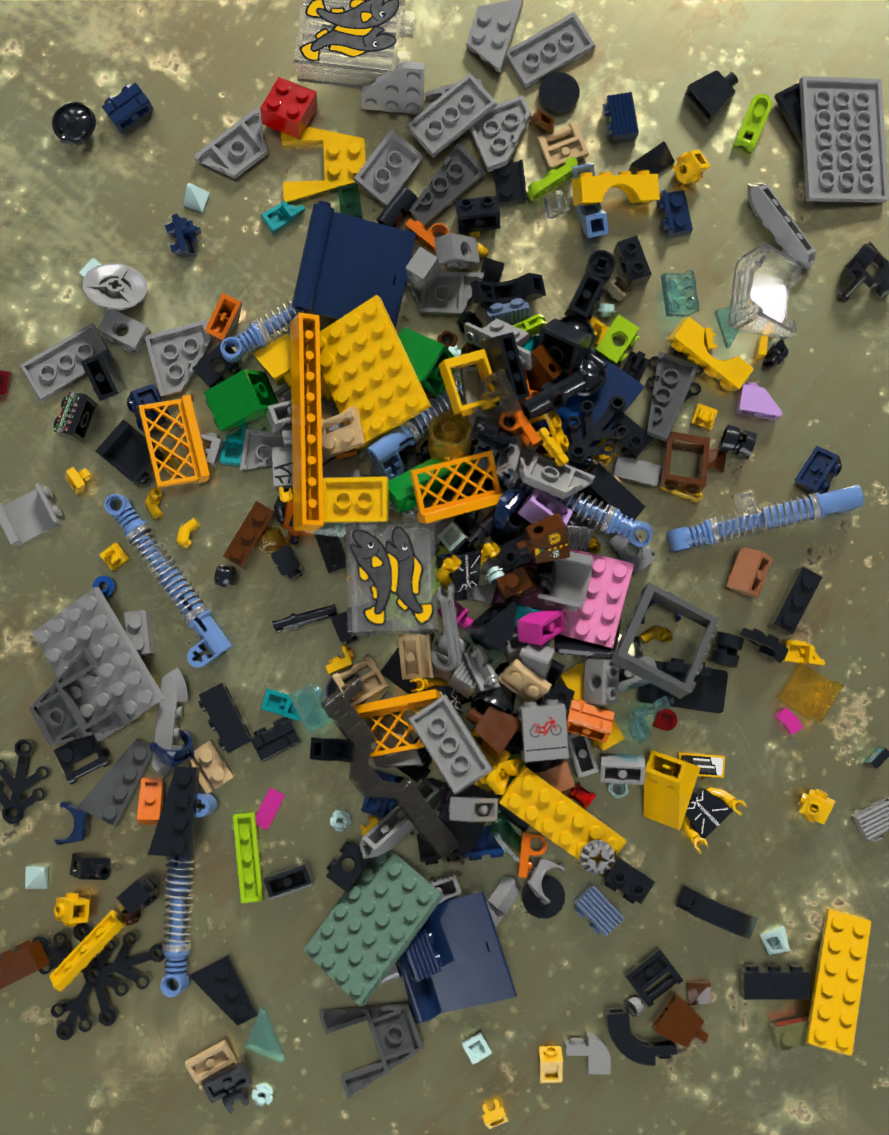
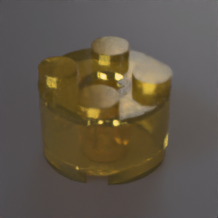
[428,412,472,462]

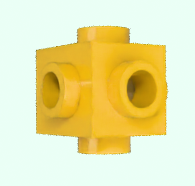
[672,149,711,184]
[799,789,835,825]
[54,893,90,926]

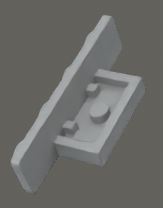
[464,318,532,371]

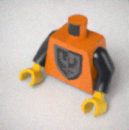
[274,487,327,545]

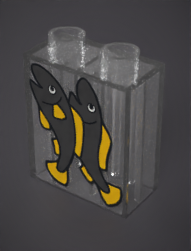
[294,0,416,89]
[345,513,438,636]

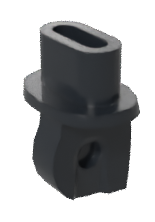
[762,338,788,368]
[536,561,556,594]

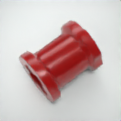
[567,782,596,810]

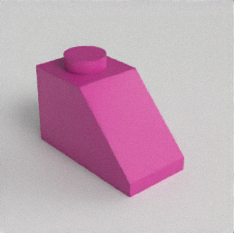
[517,609,565,645]

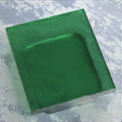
[492,811,521,863]

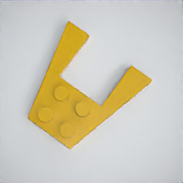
[281,127,366,204]

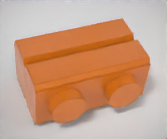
[566,700,615,743]

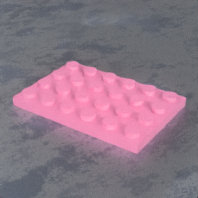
[489,535,635,649]

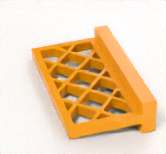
[138,395,210,488]
[410,450,504,524]
[351,689,441,759]

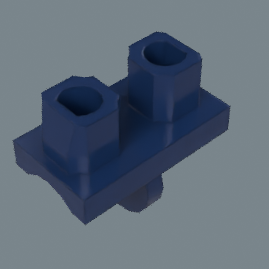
[165,214,201,256]

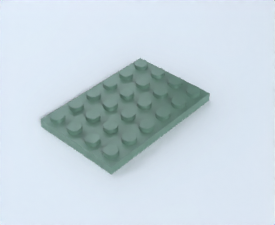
[303,849,444,1007]

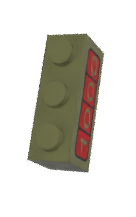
[768,1014,810,1052]

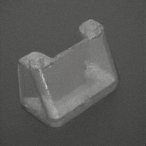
[728,242,802,340]

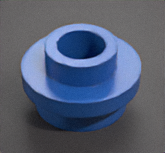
[93,576,115,597]

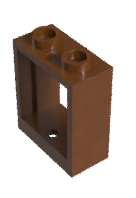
[658,431,710,494]

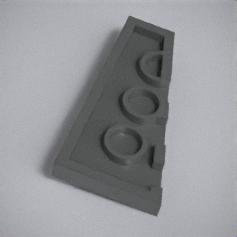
[409,142,486,227]
[647,351,699,442]
[77,738,153,827]

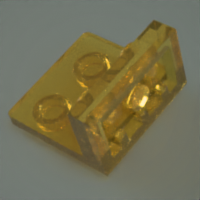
[779,663,845,722]

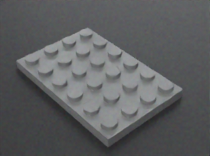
[799,76,889,203]
[32,587,165,742]

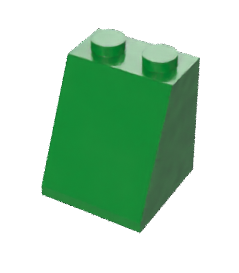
[398,327,455,399]
[204,369,278,431]

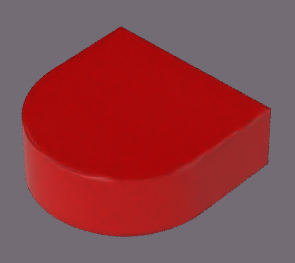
[652,706,677,731]

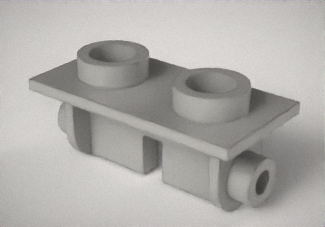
[464,644,500,691]

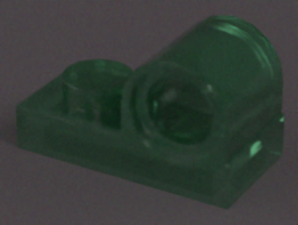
[337,184,363,219]

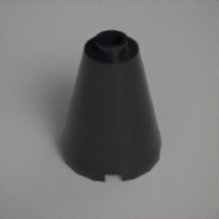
[471,662,516,716]

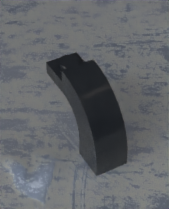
[470,273,546,308]
[676,886,758,939]
[604,1008,677,1066]

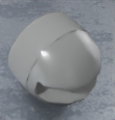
[625,996,645,1017]

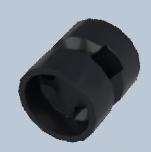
[585,250,615,284]
[718,424,757,460]
[709,631,744,668]

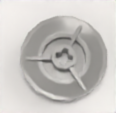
[83,263,147,310]

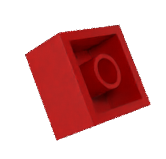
[260,77,317,139]

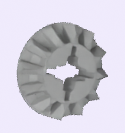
[580,840,615,876]

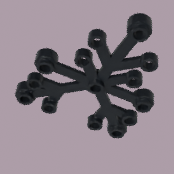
[31,922,165,1040]

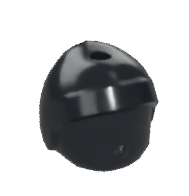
[214,564,237,587]

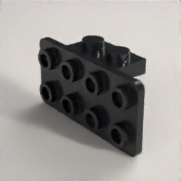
[554,619,643,659]
[637,658,728,713]
[431,784,498,854]

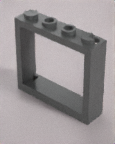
[610,582,718,699]

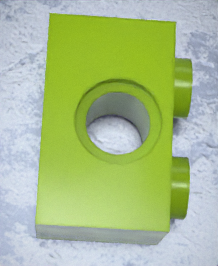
[595,314,640,366]

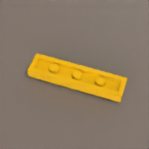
[49,909,124,992]

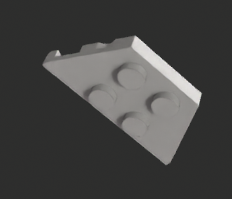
[466,0,523,73]
[193,107,268,179]
[406,271,484,316]
[517,446,595,499]
[362,691,425,768]

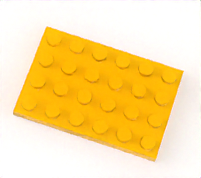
[320,295,431,450]

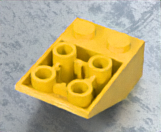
[643,750,701,830]

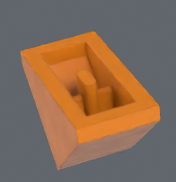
[205,292,242,340]

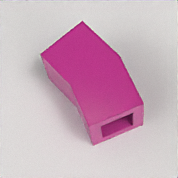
[774,707,803,735]

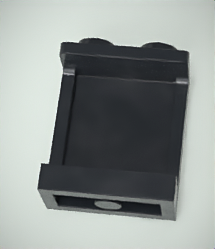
[95,419,166,487]

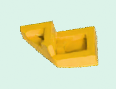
[753,321,776,360]
[782,639,825,665]
[486,758,523,795]

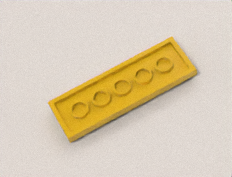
[498,765,627,876]
[805,909,871,1056]

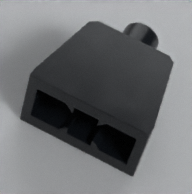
[685,70,738,124]

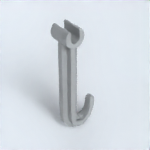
[431,583,462,672]

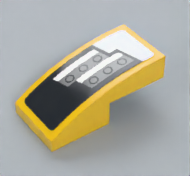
[678,752,725,778]

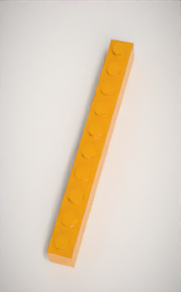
[290,313,324,532]

